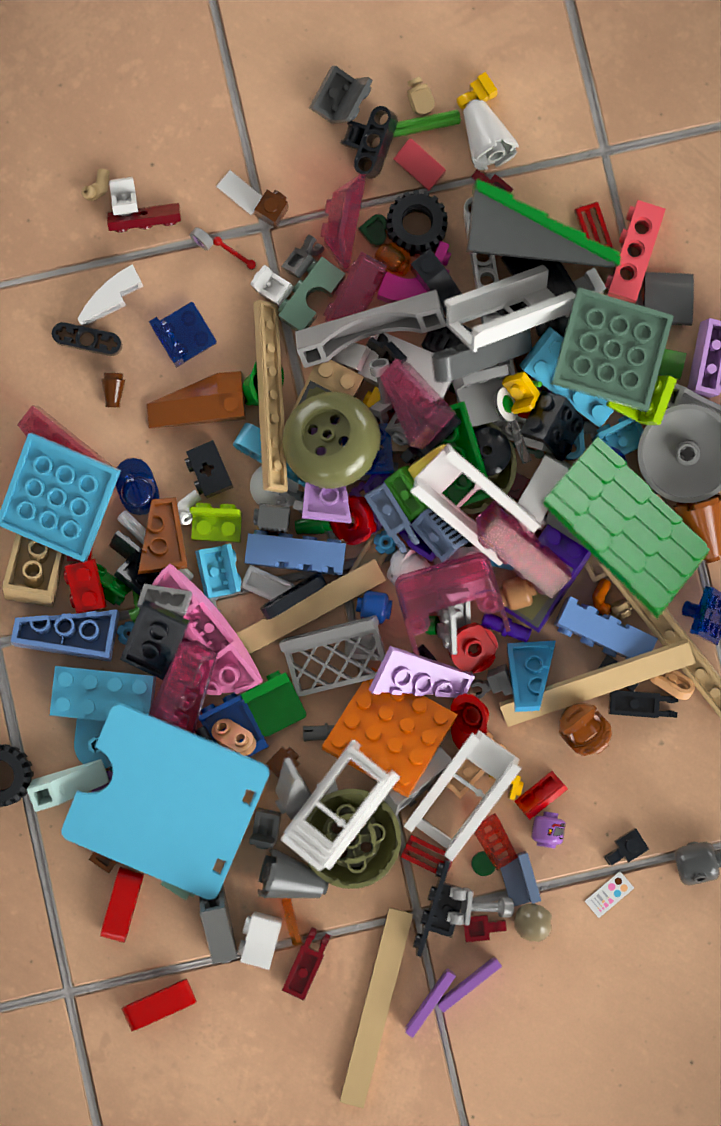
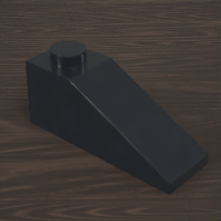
[410,249,462,316]

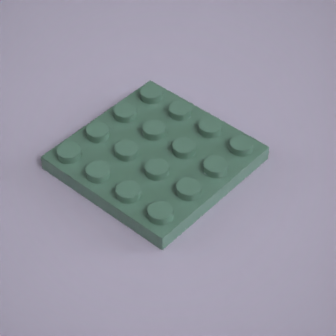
[551,287,674,412]

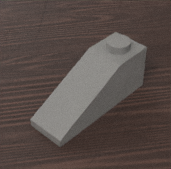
[275,758,311,820]

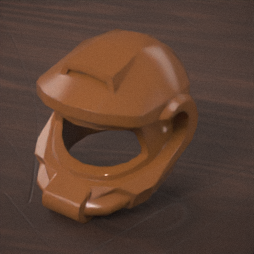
[559,703,612,756]

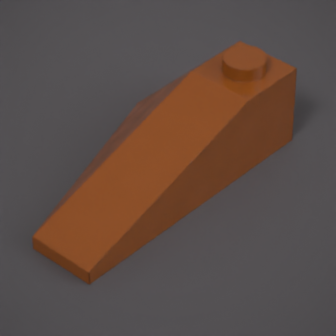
[147,371,246,429]

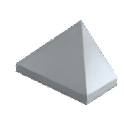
[137,584,192,616]

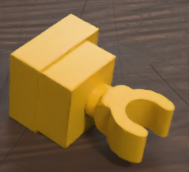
[456,71,497,110]

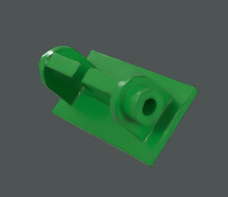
[96,563,132,606]

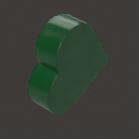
[358,214,387,247]

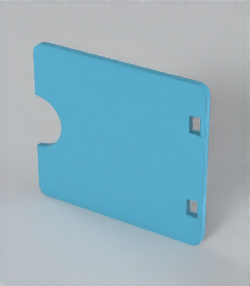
[61,704,269,900]

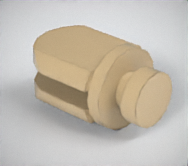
[407,77,435,116]

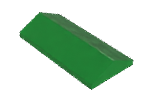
[419,401,491,507]

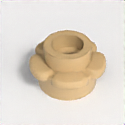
[611,598,633,619]

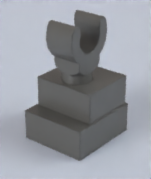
[471,664,512,699]

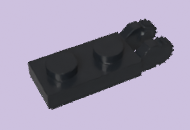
[608,690,678,718]

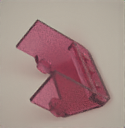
[395,553,511,656]

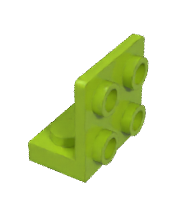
[606,375,677,425]
[190,503,242,543]

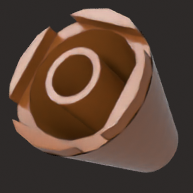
[673,493,721,563]

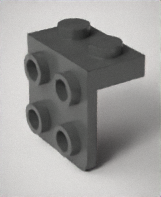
[309,66,372,123]

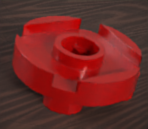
[330,495,377,545]
[449,622,498,673]

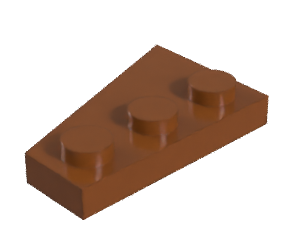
[138,497,187,574]

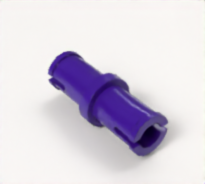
[480,611,532,643]

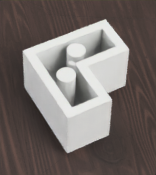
[237,911,283,970]

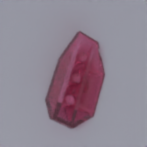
[320,174,366,274]

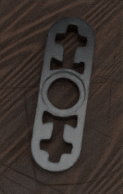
[52,322,122,356]
[260,573,327,620]

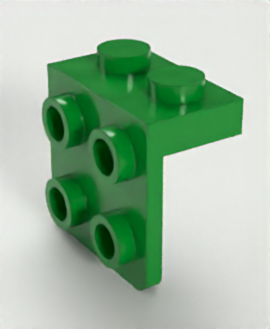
[241,670,307,737]

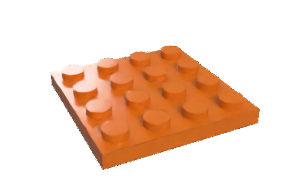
[322,667,458,798]

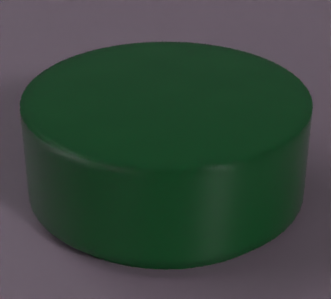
[471,851,497,876]

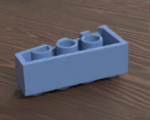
[244,530,346,576]
[554,596,658,660]
[11,609,120,662]

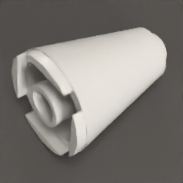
[463,99,519,170]

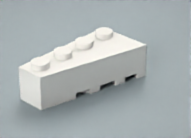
[500,452,572,555]

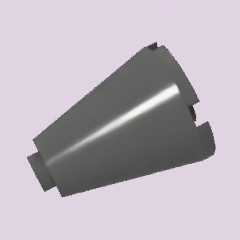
[258,848,329,898]

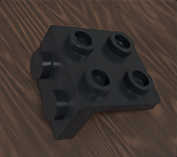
[520,390,584,461]

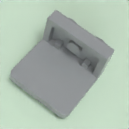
[452,364,509,427]
[436,588,471,655]

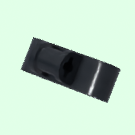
[340,106,398,179]

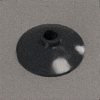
[474,427,511,476]

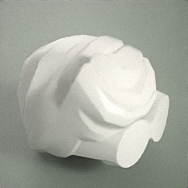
[387,548,432,593]

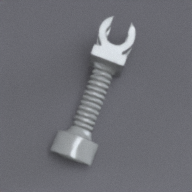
[369,358,405,427]
[447,887,514,925]

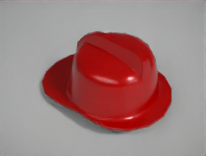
[451,693,489,749]

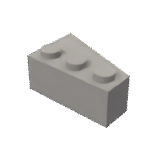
[378,747,452,820]

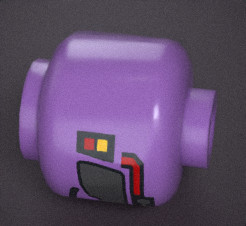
[532,811,566,848]

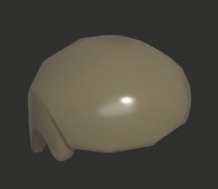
[514,903,552,941]

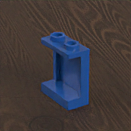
[198,692,269,757]

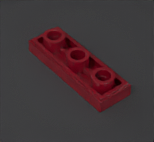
[107,203,181,233]

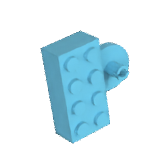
[519,326,614,428]
[50,666,156,768]

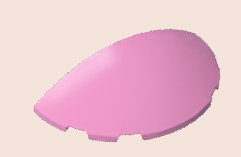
[152,564,263,695]

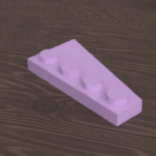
[302,423,351,523]
[369,646,475,698]

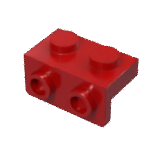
[64,559,107,614]

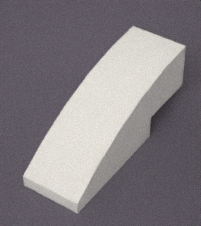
[78,264,143,327]

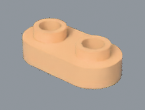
[650,670,695,700]
[212,719,256,756]

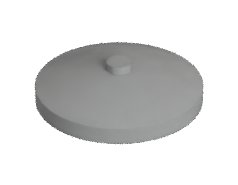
[638,404,721,503]

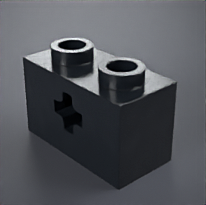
[184,440,233,499]

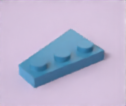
[507,641,556,712]

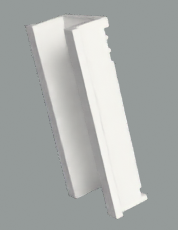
[444,265,575,352]
[411,444,540,566]
[403,730,521,861]
[281,739,400,871]

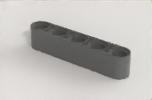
[431,328,532,383]

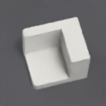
[573,267,606,294]

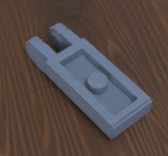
[364,482,420,553]

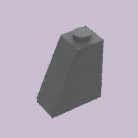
[199,884,237,964]

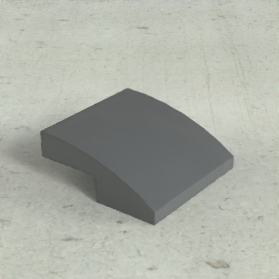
[643,272,694,326]

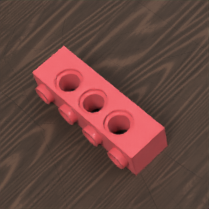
[605,200,666,304]

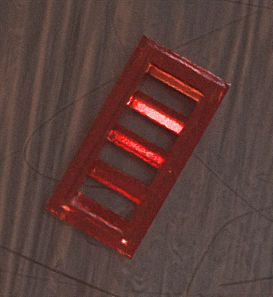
[474,813,518,870]

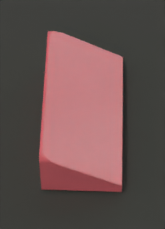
[393,138,446,191]

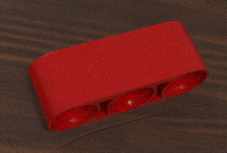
[100,867,144,943]
[121,979,197,1032]

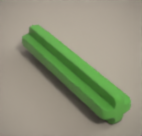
[393,110,461,137]

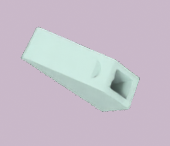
[27,759,110,812]

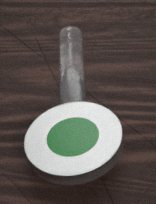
[493,387,531,464]

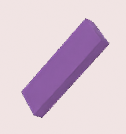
[437,957,502,1013]
[405,969,456,1038]

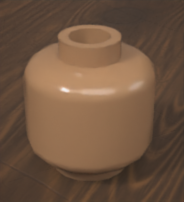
[499,575,537,611]

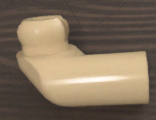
[82,169,110,201]

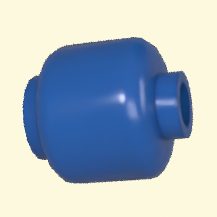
[356,590,393,624]

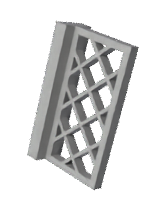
[279,615,386,697]

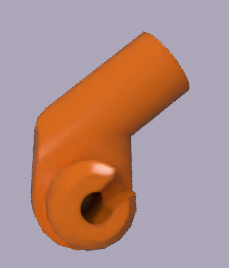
[592,578,612,615]

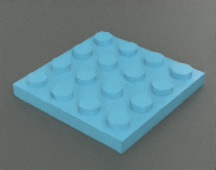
[0,432,121,562]

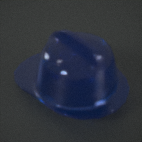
[115,458,160,515]

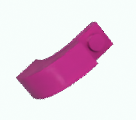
[377,241,452,303]

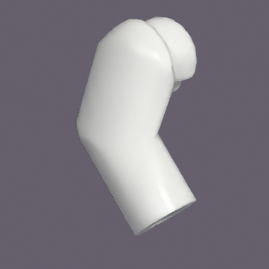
[177,490,202,525]

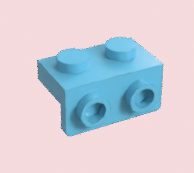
[592,416,644,457]
[195,543,241,599]

